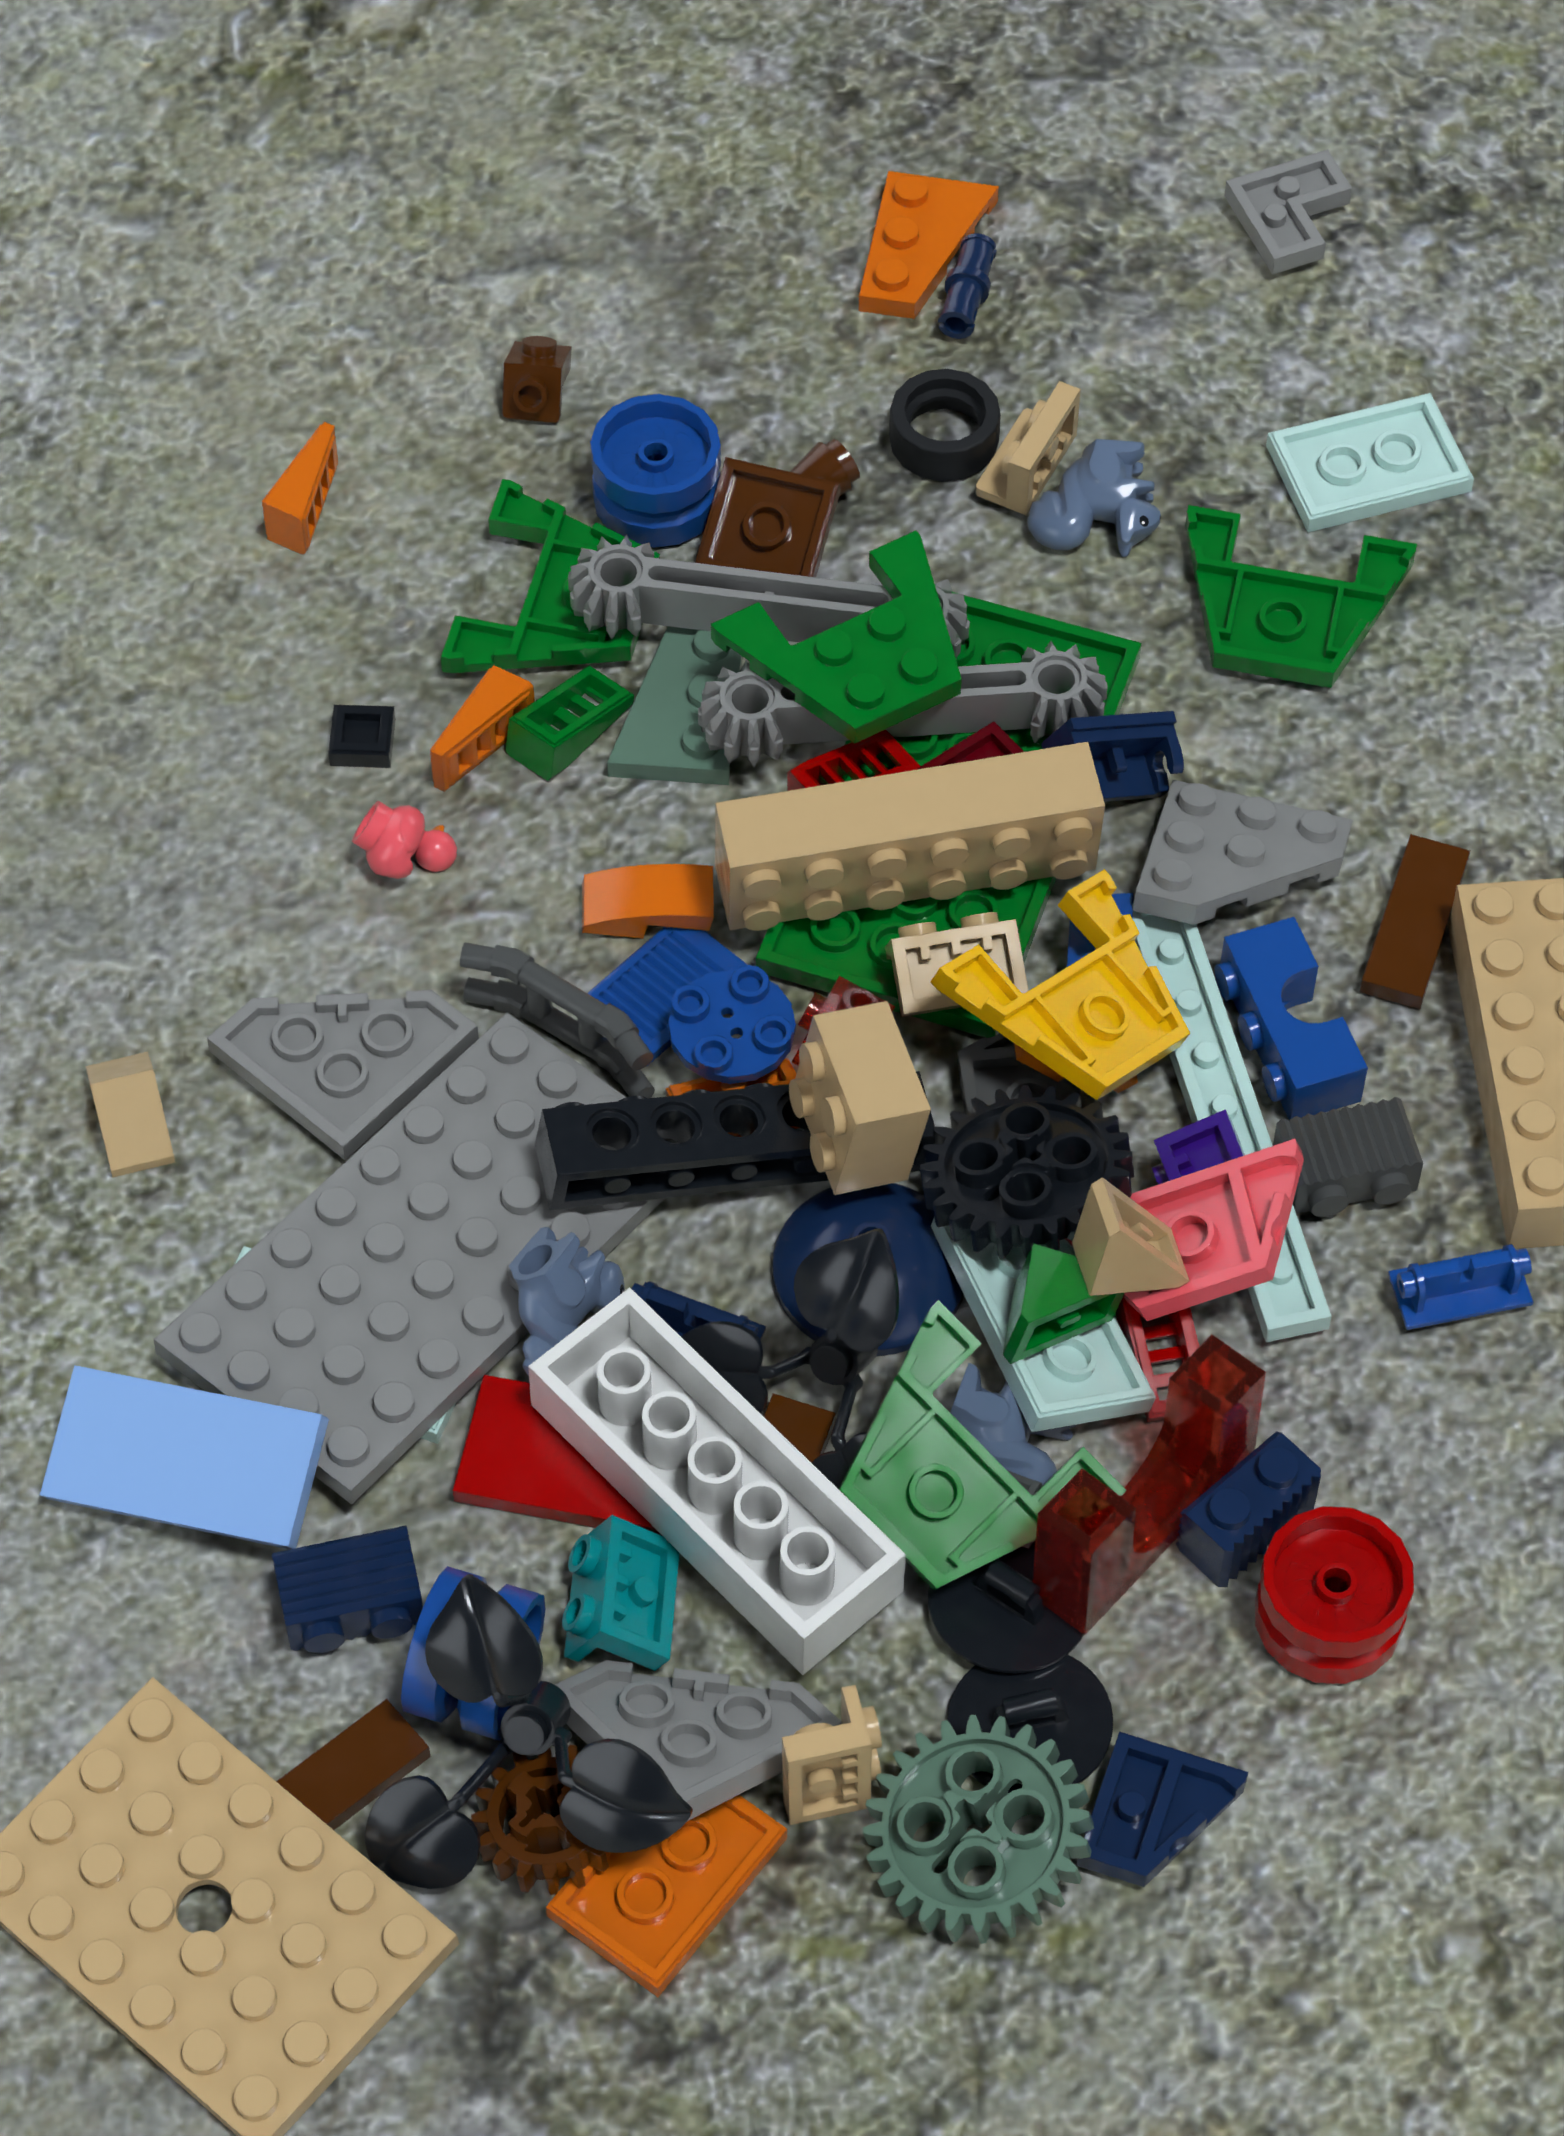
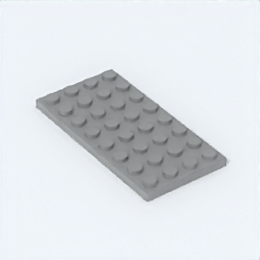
[154,1012,679,1504]

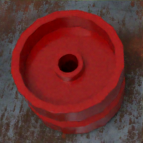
[1255,1506,1414,1684]

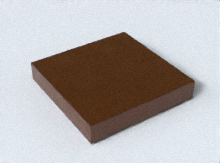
[695,457,841,577]

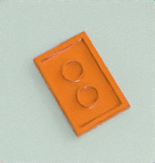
[546,1795,787,1997]

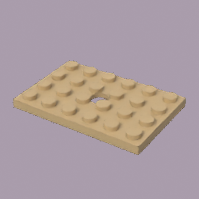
[0,1677,460,2136]

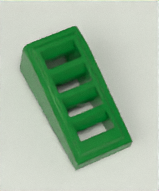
[506,665,634,780]

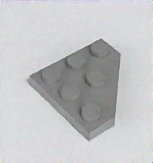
[1133,780,1353,925]
[207,990,479,1160]
[555,1660,841,1821]

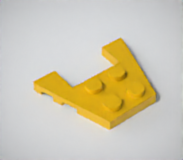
[930,869,1190,1100]

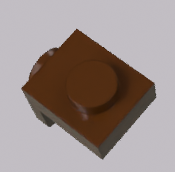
[502,336,572,423]

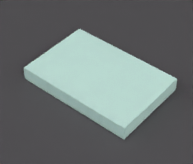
[1266,393,1474,533]

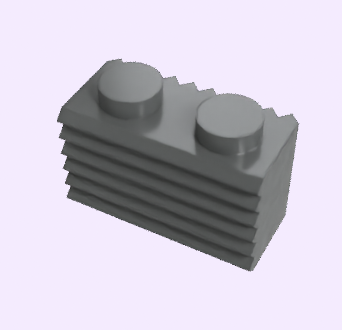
[1273,1097,1423,1217]

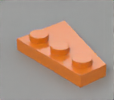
[859,171,999,319]

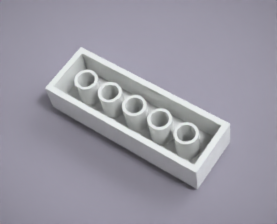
[528,1287,906,1675]

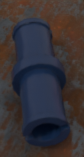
[938,233,997,339]

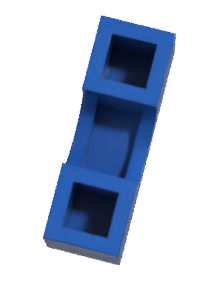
[1214,917,1368,1120]

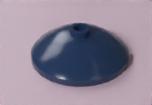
[773,1183,964,1356]

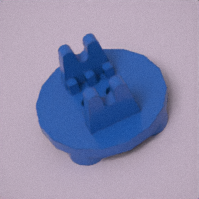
[668,965,796,1084]

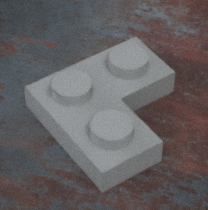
[1224,149,1352,275]

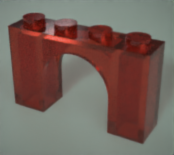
[1033,1334,1266,1635]

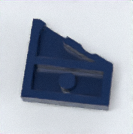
[1077,1731,1249,1887]

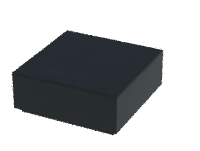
[328,705,396,768]

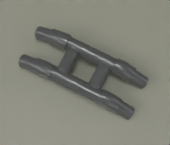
[460,942,655,1098]

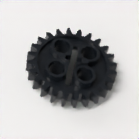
[920,1085,1135,1259]

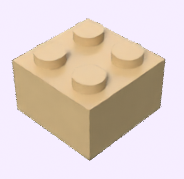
[789,1001,931,1195]

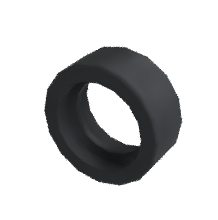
[889,369,1001,482]

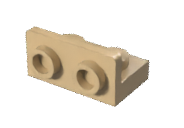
[976,381,1081,516]
[885,912,1029,1017]
[782,1685,882,1825]

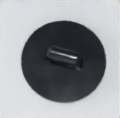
[928,1538,1091,1673]
[947,1655,1113,1793]

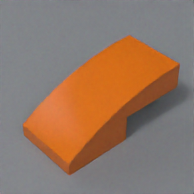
[582,864,714,939]

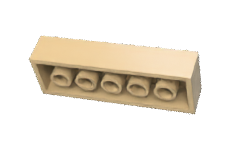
[715,742,1105,931]
[1448,878,1564,1249]

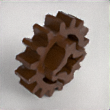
[471,1744,609,1895]

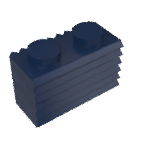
[1175,1431,1321,1587]
[272,1525,423,1653]

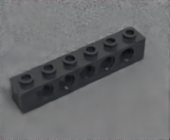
[535,1071,935,1210]

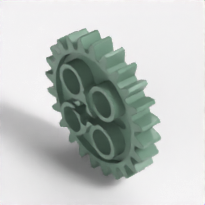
[863,1715,1094,1944]

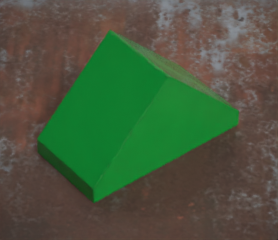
[1002,1243,1125,1364]

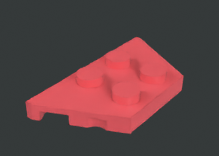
[1065,1139,1304,1321]

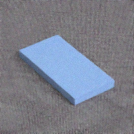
[40,1365,329,1549]

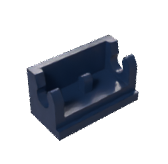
[1041,711,1184,802]

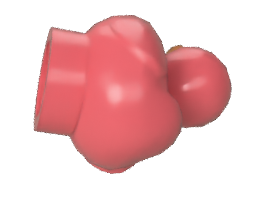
[352,801,457,879]

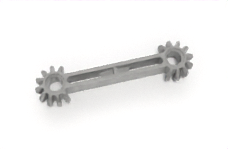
[568,534,970,659]
[698,641,1108,767]

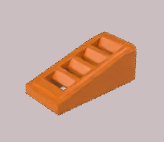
[262,422,338,554]
[430,665,535,792]

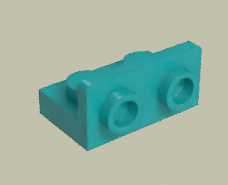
[562,1515,679,1671]

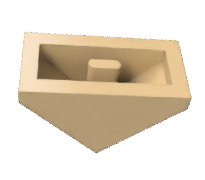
[85,1052,176,1178]
[1072,1177,1190,1296]

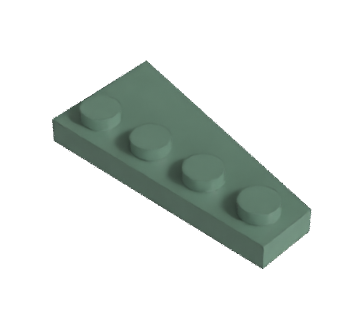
[607,626,743,785]

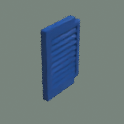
[588,927,747,1067]

